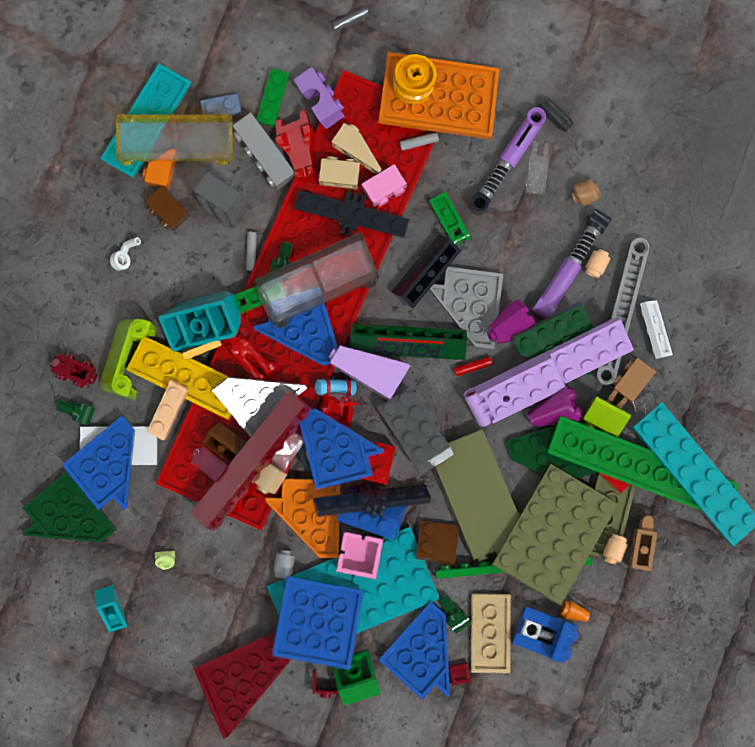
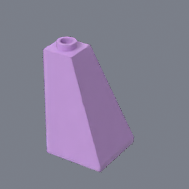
[329,346,410,401]

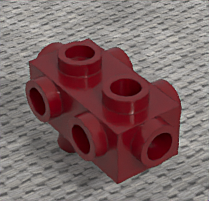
[50,352,98,388]

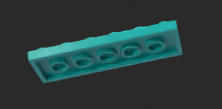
[100,63,192,179]

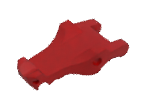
[275,109,316,179]

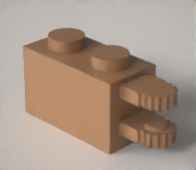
[606,358,656,409]
[628,515,657,571]

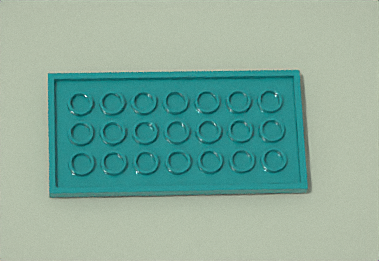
[267,527,440,634]

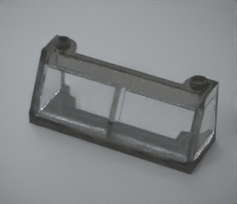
[254,232,379,329]

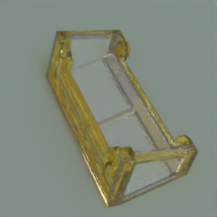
[115,114,233,165]

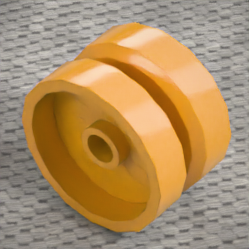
[392,54,437,104]

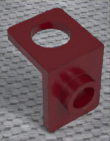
[312,669,339,698]

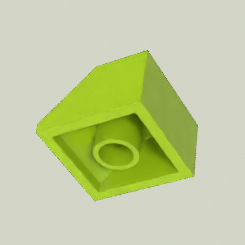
[581,397,631,437]

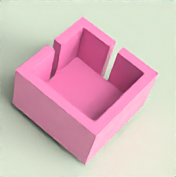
[337,532,383,579]

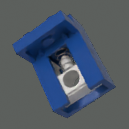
[511,606,579,663]

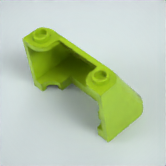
[100,319,158,401]

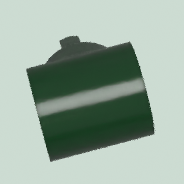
[269,242,293,280]
[56,400,95,426]
[439,595,472,634]

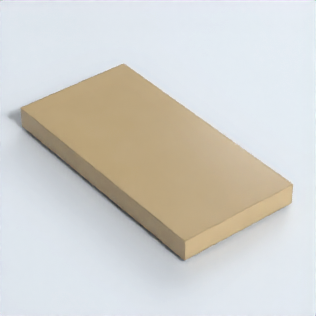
[471,594,511,673]

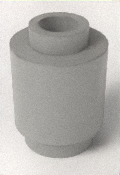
[273,550,295,579]

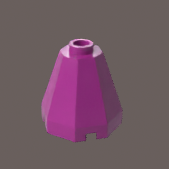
[487,299,535,344]

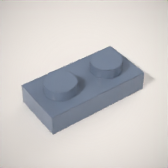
[201,94,242,121]

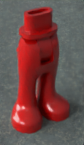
[222,331,281,380]

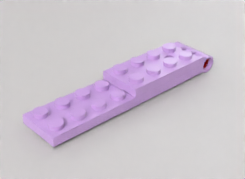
[463,317,634,427]

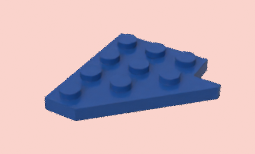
[254,287,338,366]
[300,409,384,489]
[62,416,135,510]
[379,602,450,700]

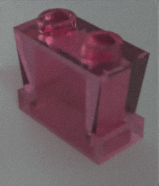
[191,446,229,482]

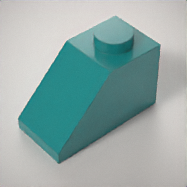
[94,585,128,632]

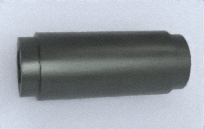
[538,97,574,132]

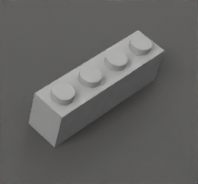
[232,113,295,190]

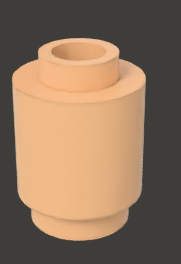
[585,249,610,279]
[602,534,627,565]

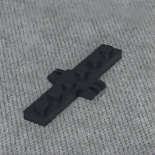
[294,190,409,238]
[313,483,431,518]

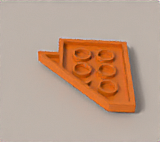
[265,479,340,558]

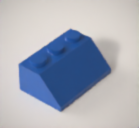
[337,486,407,541]

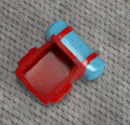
[315,378,358,427]

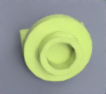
[155,550,175,570]

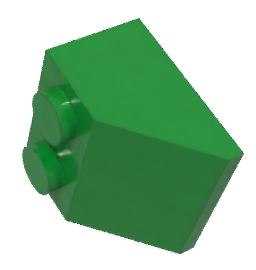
[332,650,381,706]

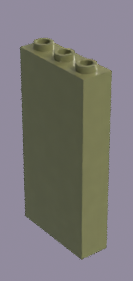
[435,429,519,561]

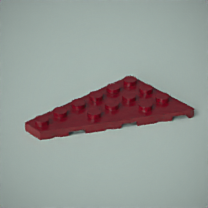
[193,632,292,739]

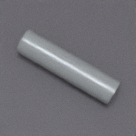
[400,132,439,151]
[246,232,256,271]

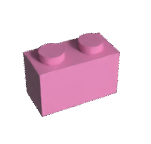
[362,164,406,207]

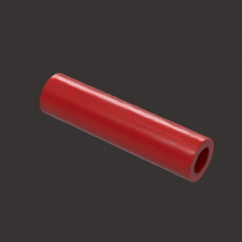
[453,356,493,377]

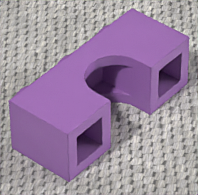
[294,67,345,129]

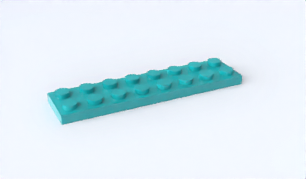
[631,402,755,547]

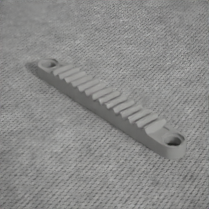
[596,238,650,385]

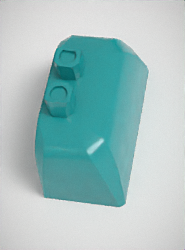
[158,291,241,351]

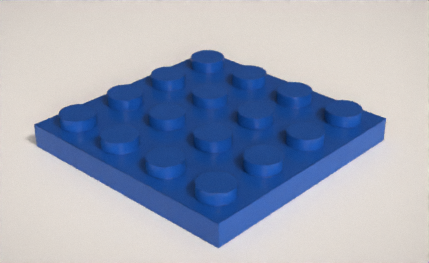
[272,577,364,669]

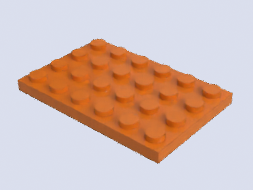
[378,52,500,140]

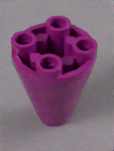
[528,385,584,427]

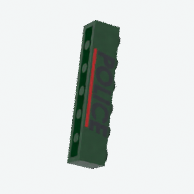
[350,323,467,360]

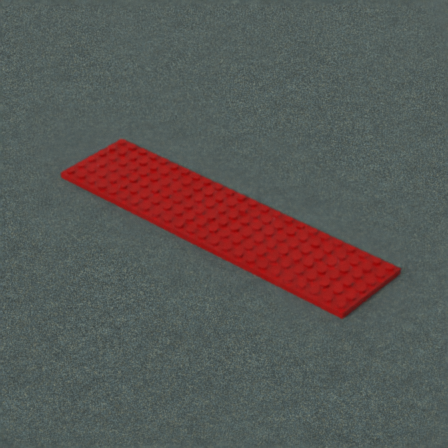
[156,70,439,531]

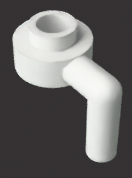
[110,237,141,271]

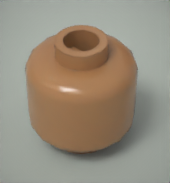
[571,178,601,206]

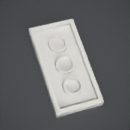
[80,426,158,465]

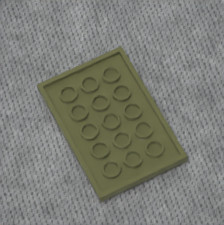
[492,464,618,605]

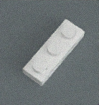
[640,300,673,359]

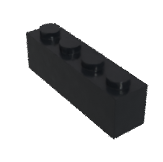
[391,234,462,309]

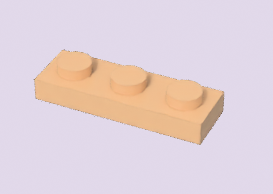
[147,380,189,441]

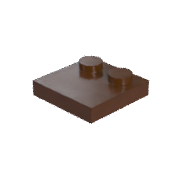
[416,521,459,565]

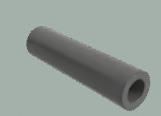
[332,6,369,31]

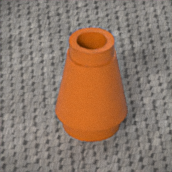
[559,600,590,622]

